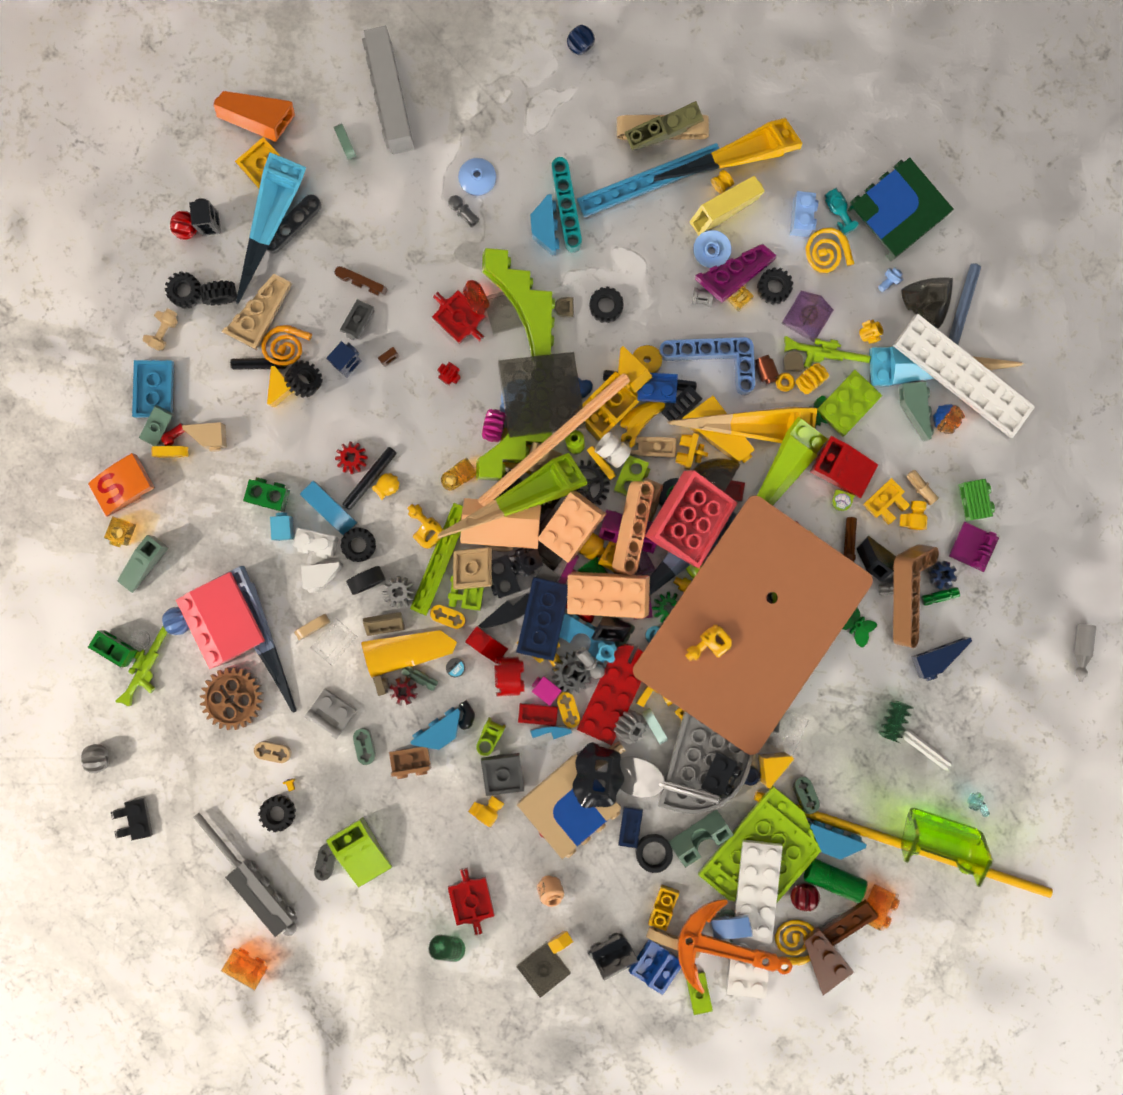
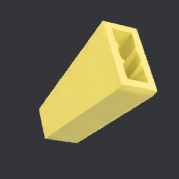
[689,175,765,236]

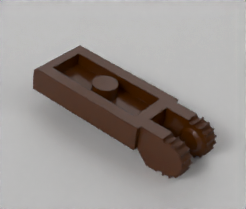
[334,266,388,296]

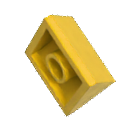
[758,752,794,789]

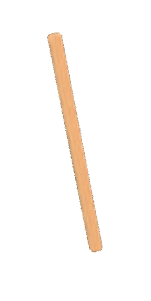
[478,374,630,507]

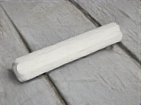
[901,729,952,770]

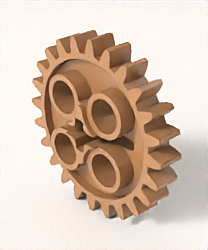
[200,667,264,730]

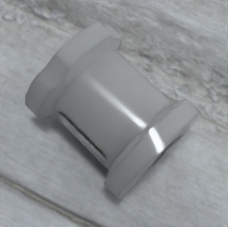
[692,287,713,307]

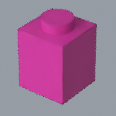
[531,676,562,706]

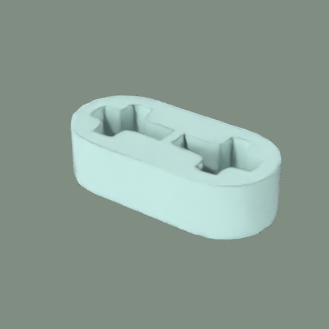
[642,708,668,745]

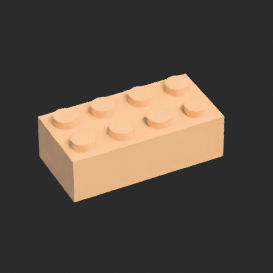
[567,572,650,618]

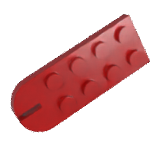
[577,644,644,746]

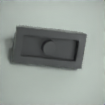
[340,299,374,341]

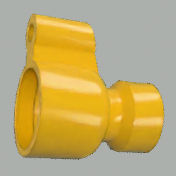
[900,501,928,530]
[468,795,505,828]

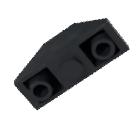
[856,536,896,583]

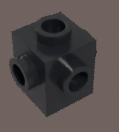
[509,548,543,577]

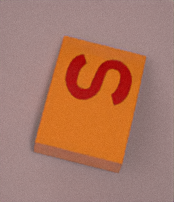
[88,453,155,517]

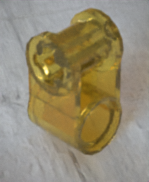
[441,458,476,491]

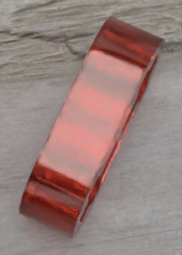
[463,280,490,314]

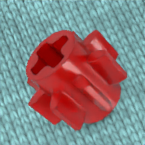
[437,362,461,385]

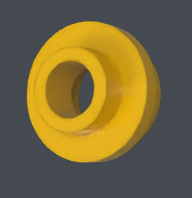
[775,373,795,392]

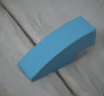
[300,481,357,536]

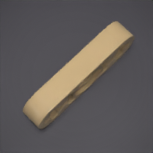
[646,927,701,958]

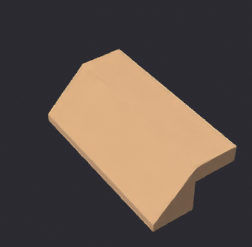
[460,498,541,549]

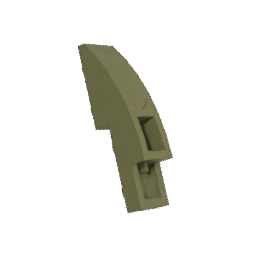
[625,101,704,151]

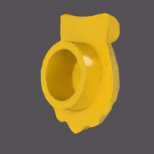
[372,473,400,500]

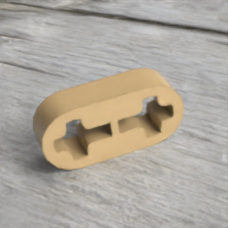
[294,614,330,640]
[254,741,292,763]

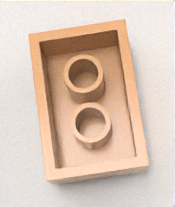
[537,490,607,562]

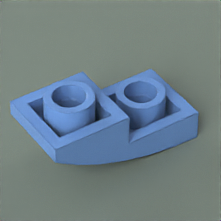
[710,915,753,939]

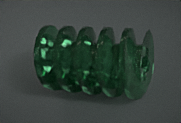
[878,701,914,744]
[428,934,465,962]

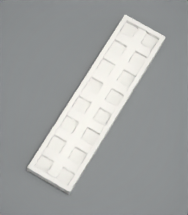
[893,314,1035,438]
[726,840,783,999]

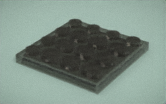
[497,352,586,438]

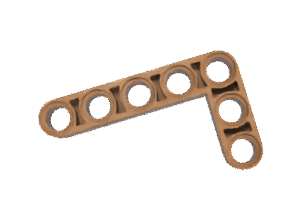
[893,544,939,648]

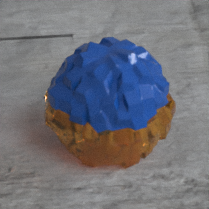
[933,404,965,434]

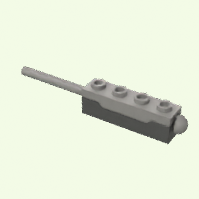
[193,813,297,937]

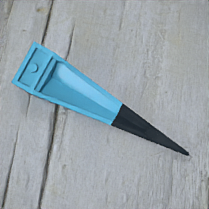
[236,152,306,304]

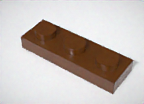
[820,899,878,946]

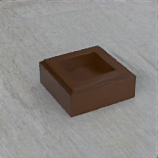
[378,347,399,366]

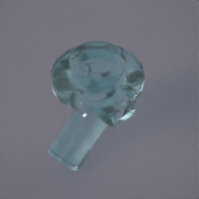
[967,792,990,817]

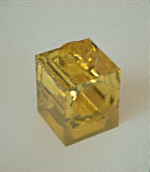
[104,516,136,547]

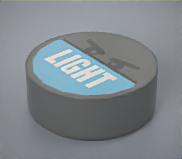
[446,658,466,678]

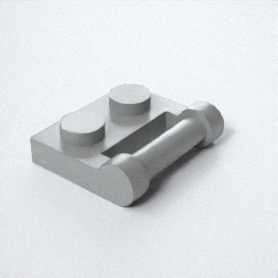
[305,689,357,739]

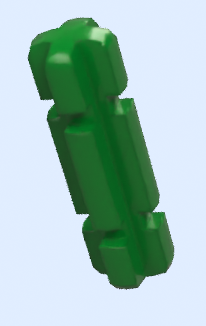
[921,587,960,606]

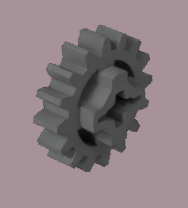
[552,651,592,694]

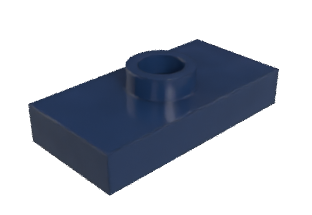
[618,806,643,848]

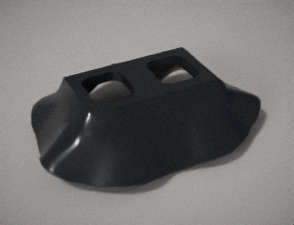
[572,742,624,808]

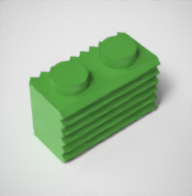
[959,479,995,521]

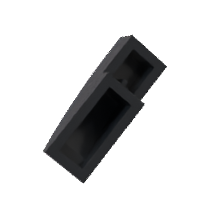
[478,593,529,628]

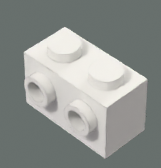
[293,528,339,559]

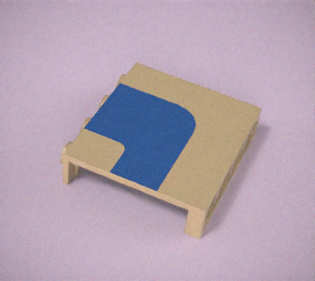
[517,753,622,859]

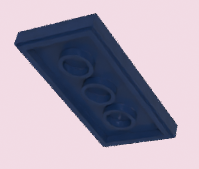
[516,577,568,661]

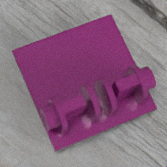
[949,522,999,572]

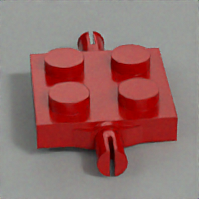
[432,290,486,344]
[448,868,495,935]

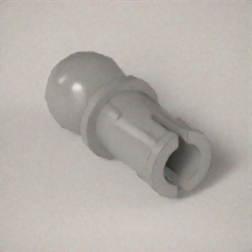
[575,647,605,679]

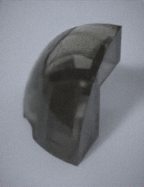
[901,278,953,329]
[691,458,741,492]

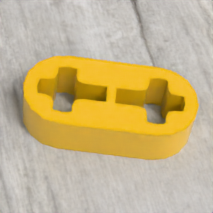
[151,446,188,458]
[430,605,466,629]
[557,692,580,728]

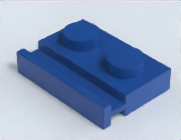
[638,373,678,403]

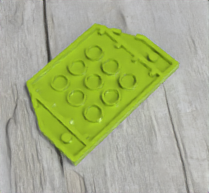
[698,786,821,903]

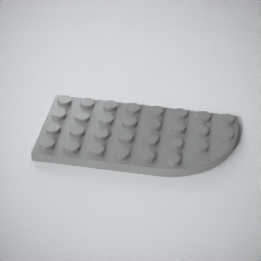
[658,712,754,814]

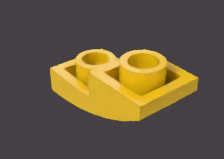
[648,884,679,931]

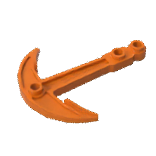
[678,899,792,994]

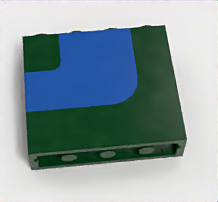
[847,157,954,262]

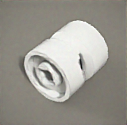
[595,432,631,468]

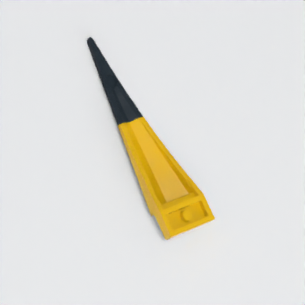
[654,118,802,181]

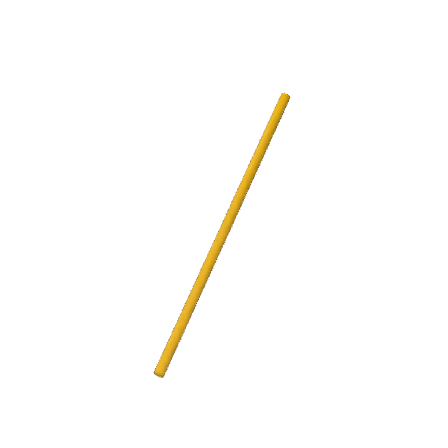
[754,791,1053,898]

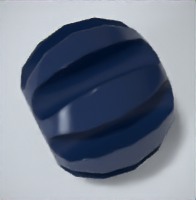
[567,25,595,55]
[928,561,958,589]

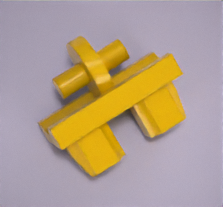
[675,433,708,470]

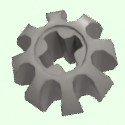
[81,744,109,773]

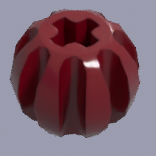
[389,677,418,705]
[790,883,820,911]

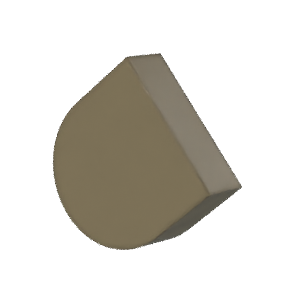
[555,297,574,318]
[783,351,804,371]

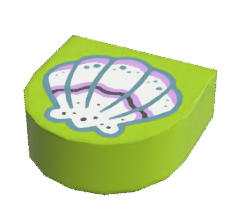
[832,489,855,511]

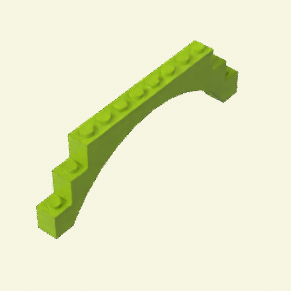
[476,248,555,481]

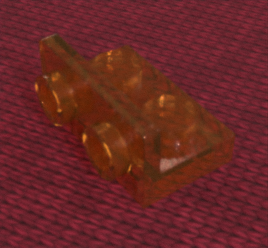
[867,884,900,931]

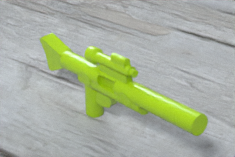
[784,336,871,369]
[115,626,168,706]

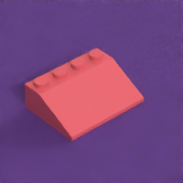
[645,470,738,568]
[176,572,265,669]

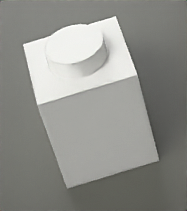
[301,562,343,593]

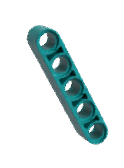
[552,157,582,253]

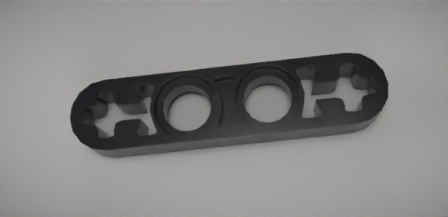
[267,194,322,254]

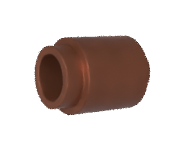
[755,355,779,385]

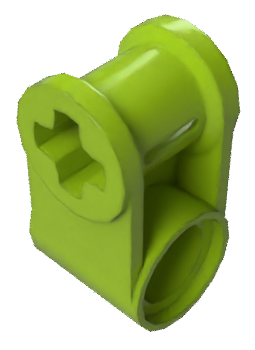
[476,717,506,756]

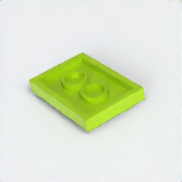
[817,370,883,437]

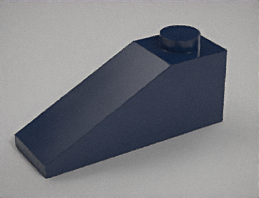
[911,637,972,681]

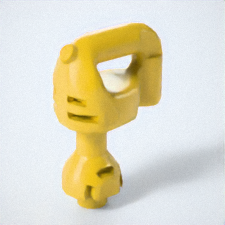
[407,504,444,549]
[685,625,732,661]

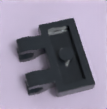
[111,798,153,841]

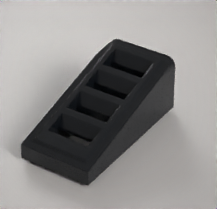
[661,385,703,426]

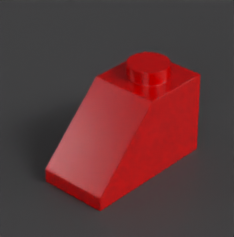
[465,626,508,664]

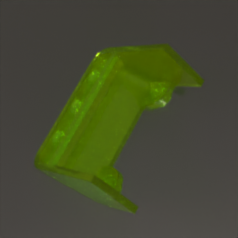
[901,808,993,887]

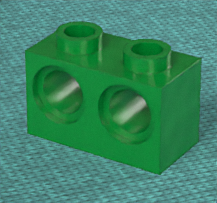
[243,477,290,512]
[88,630,138,667]

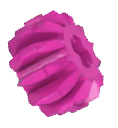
[482,409,506,442]

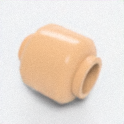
[537,876,564,907]

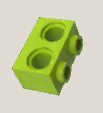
[613,455,651,497]

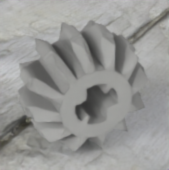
[382,576,415,609]
[614,710,647,745]

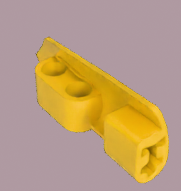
[361,630,457,678]

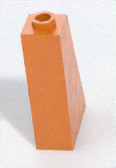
[213,91,295,142]

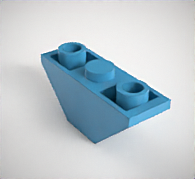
[530,194,560,256]
[410,707,461,750]
[808,820,867,860]

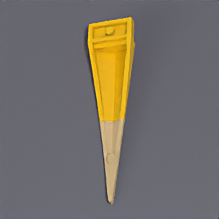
[667,406,817,443]

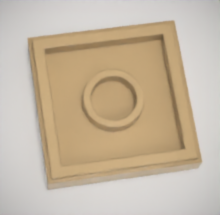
[453,547,492,590]

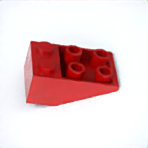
[810,436,878,499]

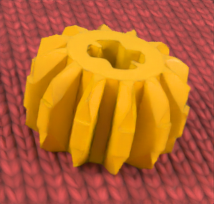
[795,363,829,394]

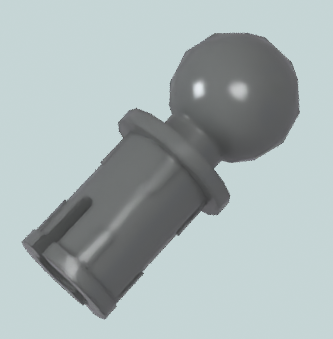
[448,195,480,228]

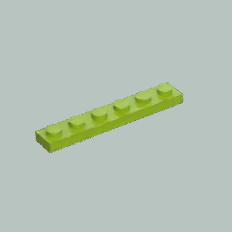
[410,503,463,616]

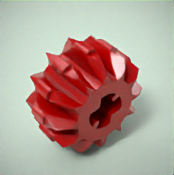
[335,441,368,474]

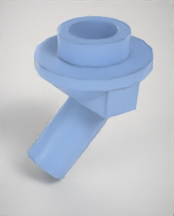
[878,267,904,292]

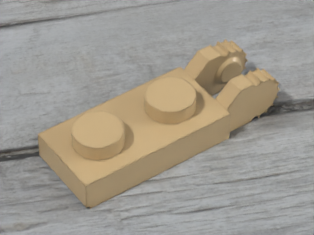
[624,437,677,458]

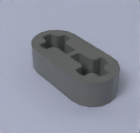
[314,843,336,881]

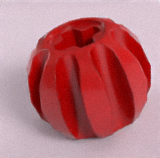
[170,211,197,240]

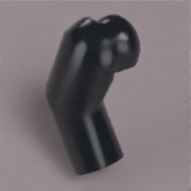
[459,700,475,730]

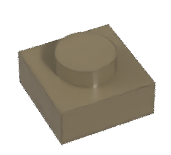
[373,675,390,696]

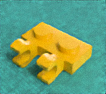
[863,478,910,525]

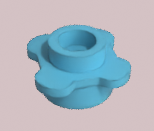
[596,642,617,663]

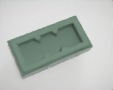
[139,405,174,446]

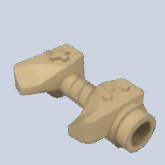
[143,308,178,351]

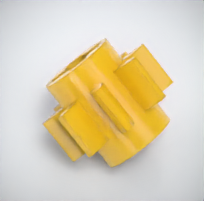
[859,320,884,344]

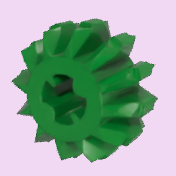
[652,592,679,623]

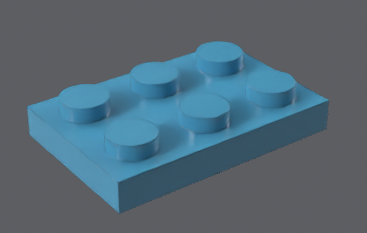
[132,360,174,418]

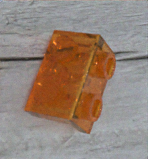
[221,947,268,991]

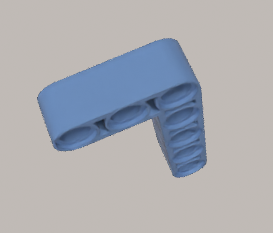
[659,337,755,396]

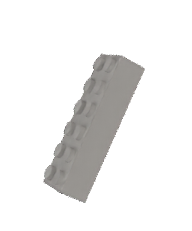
[362,26,414,154]

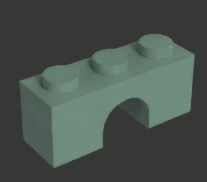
[669,809,734,868]

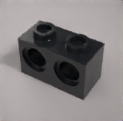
[189,198,221,236]
[491,554,521,599]

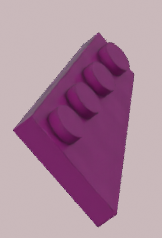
[695,244,776,303]

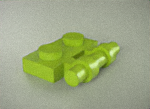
[448,576,484,611]

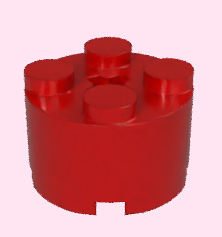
[494,657,524,696]

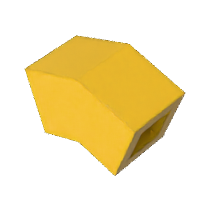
[547,931,573,954]

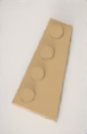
[221,274,292,350]

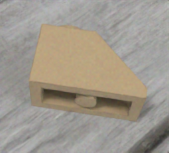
[182,422,227,452]

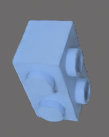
[790,191,819,237]

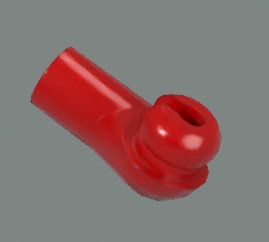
[161,423,185,446]

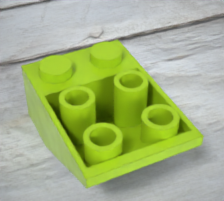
[326,817,392,888]

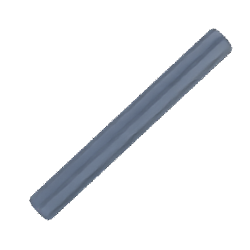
[948,263,981,345]

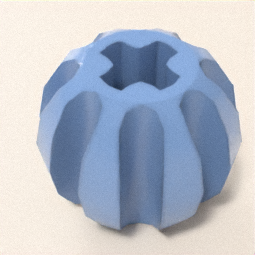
[162,607,189,635]

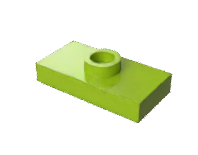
[686,971,713,1015]

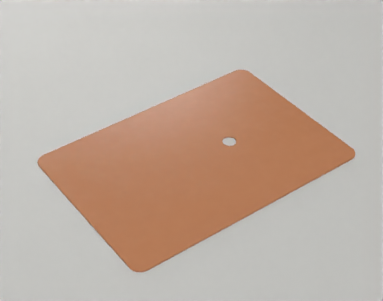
[633,496,873,755]

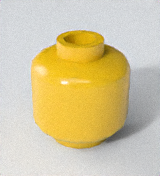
[579,533,605,560]

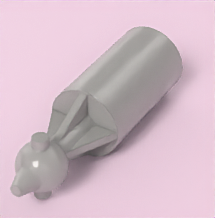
[1074,624,1096,682]

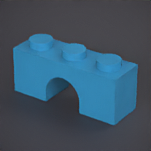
[559,613,615,663]

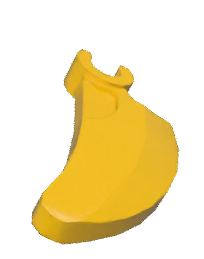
[620,402,665,448]

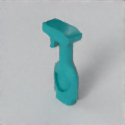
[824,188,859,235]

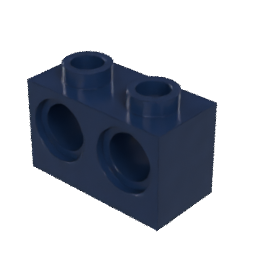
[326,341,361,378]

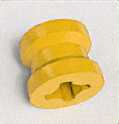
[710,170,734,194]

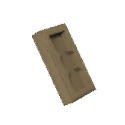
[363,612,405,636]

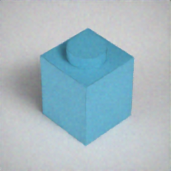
[270,512,294,541]

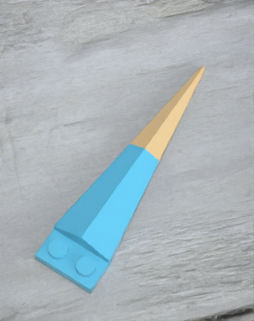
[869,347,1024,387]

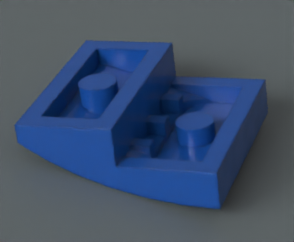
[628,939,681,995]

